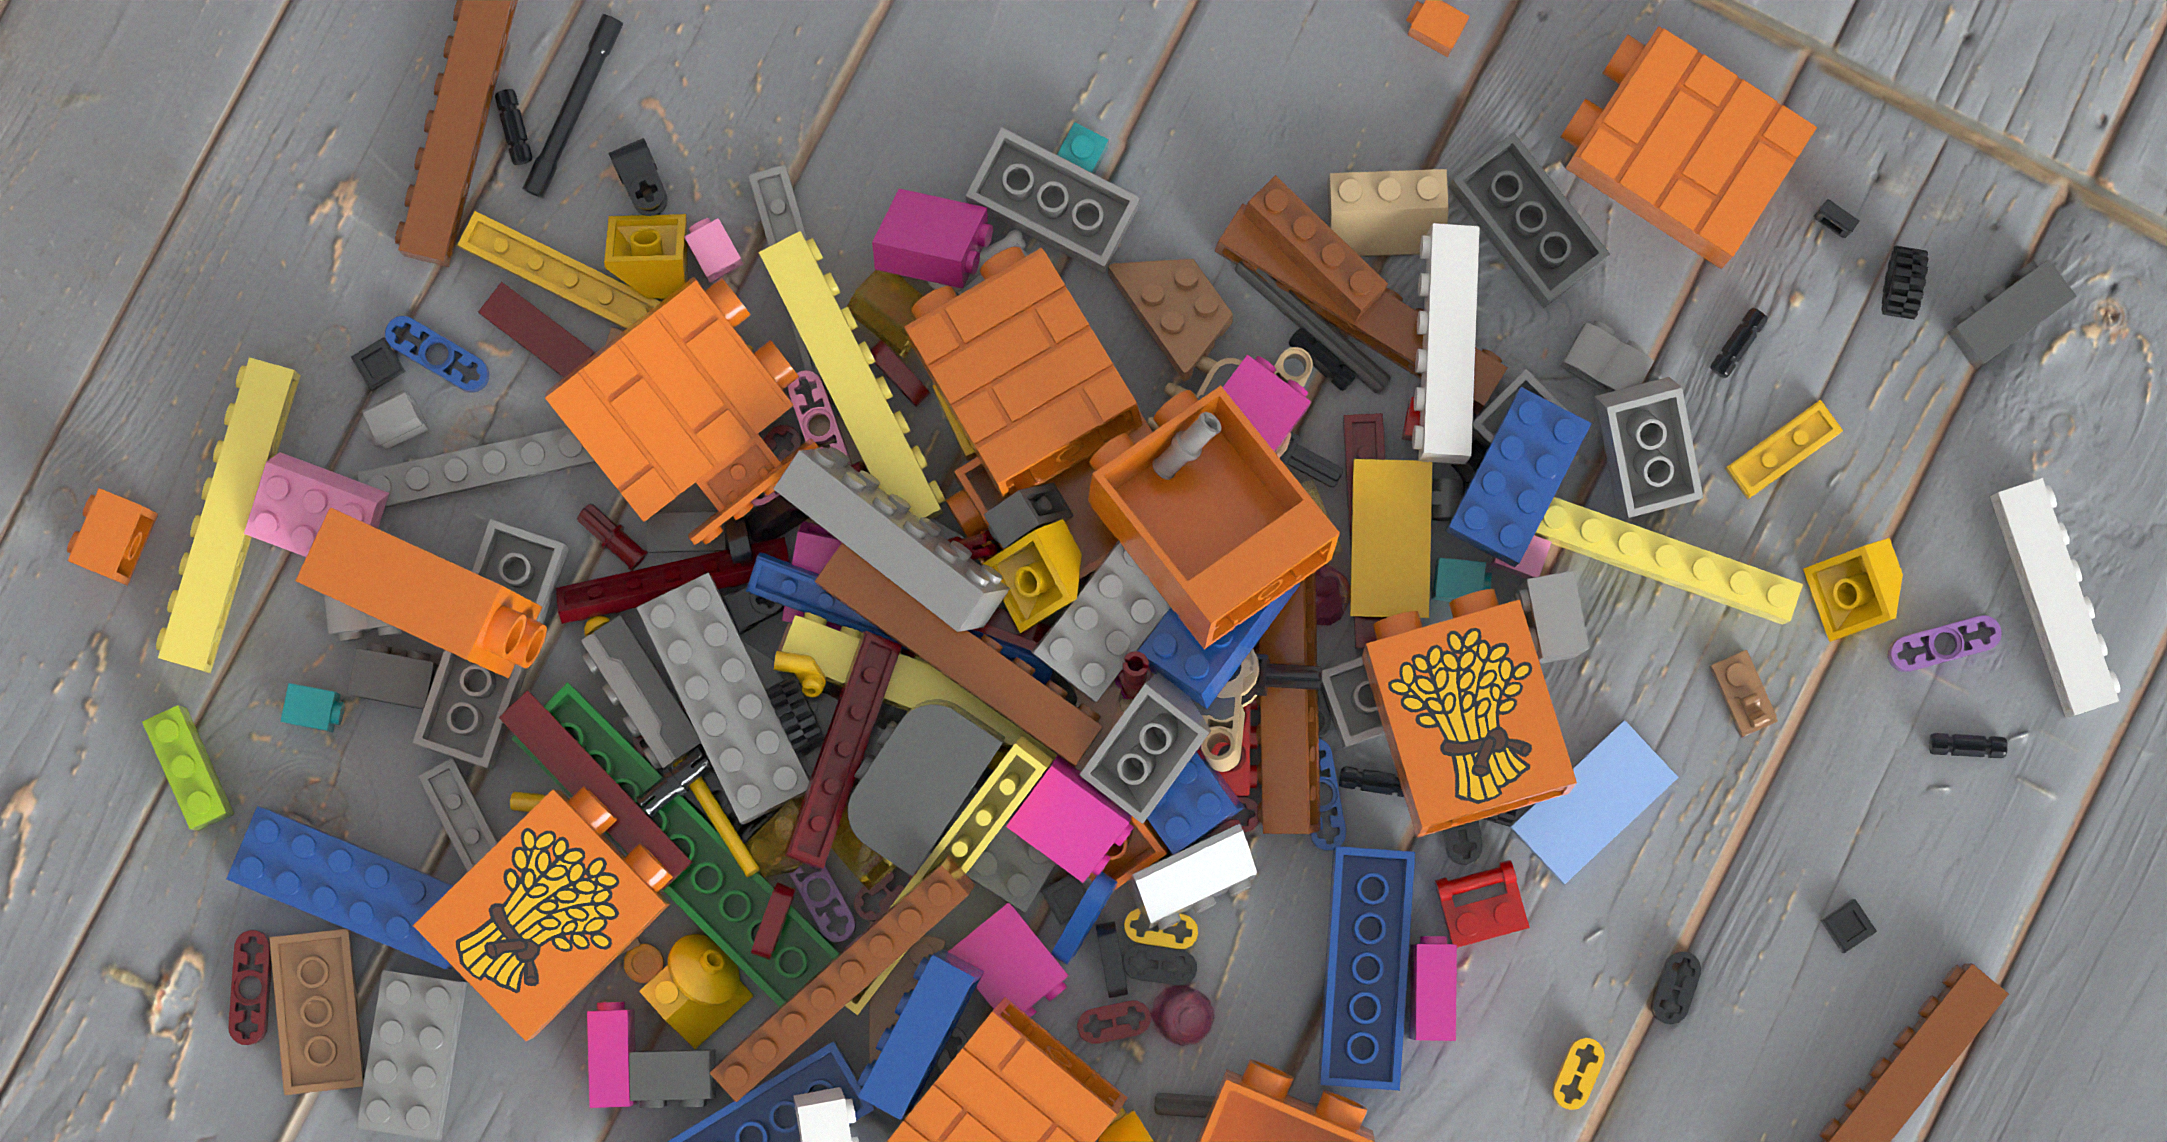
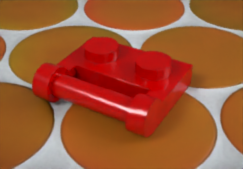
[1435,860,1530,948]

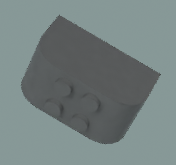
[848,699,1005,877]

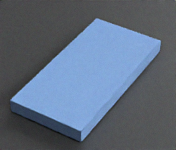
[1510,720,1679,885]

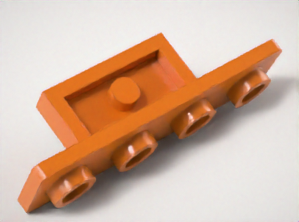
[688,434,819,545]

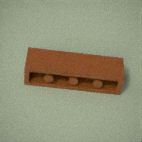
[1244,175,1388,322]

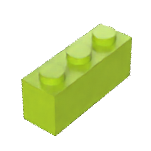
[142,705,234,831]

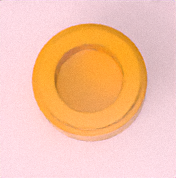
[624,944,664,983]

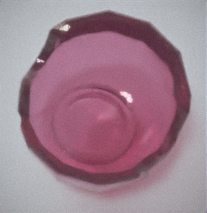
[1316,564,1350,626]
[1151,984,1215,1046]

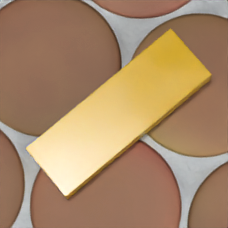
[1725,399,1843,500]

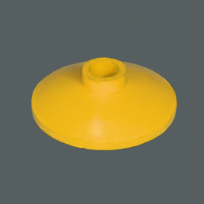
[668,934,740,1006]

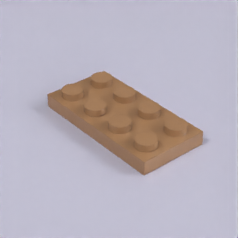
[269,929,365,1095]

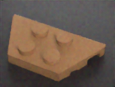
[1108,259,1233,382]

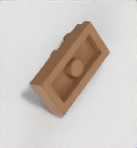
[1709,650,1778,738]

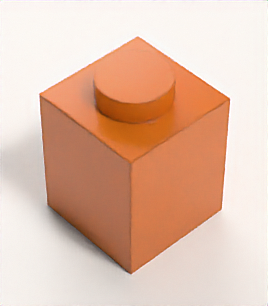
[1406,0,1470,58]

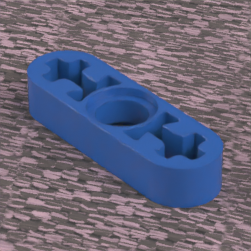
[385,316,489,393]
[1310,738,1346,851]
[1051,871,1118,965]

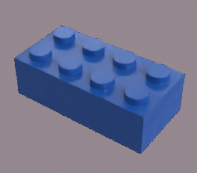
[1445,387,1592,568]
[1138,582,1301,709]
[857,949,984,1120]

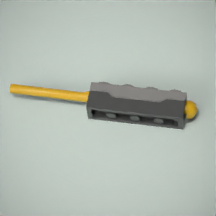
[581,615,760,877]

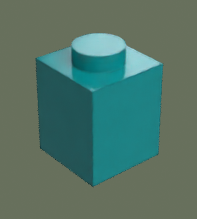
[1057,122,1109,174]
[1432,557,1492,602]
[280,683,345,732]

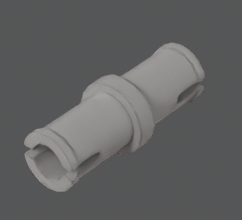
[1152,412,1222,480]

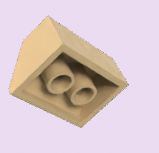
[1327,169,1448,257]

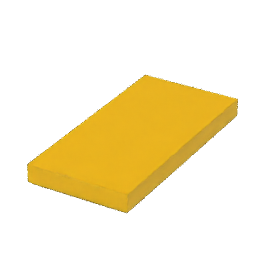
[1350,459,1432,618]

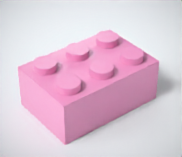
[244,452,389,557]

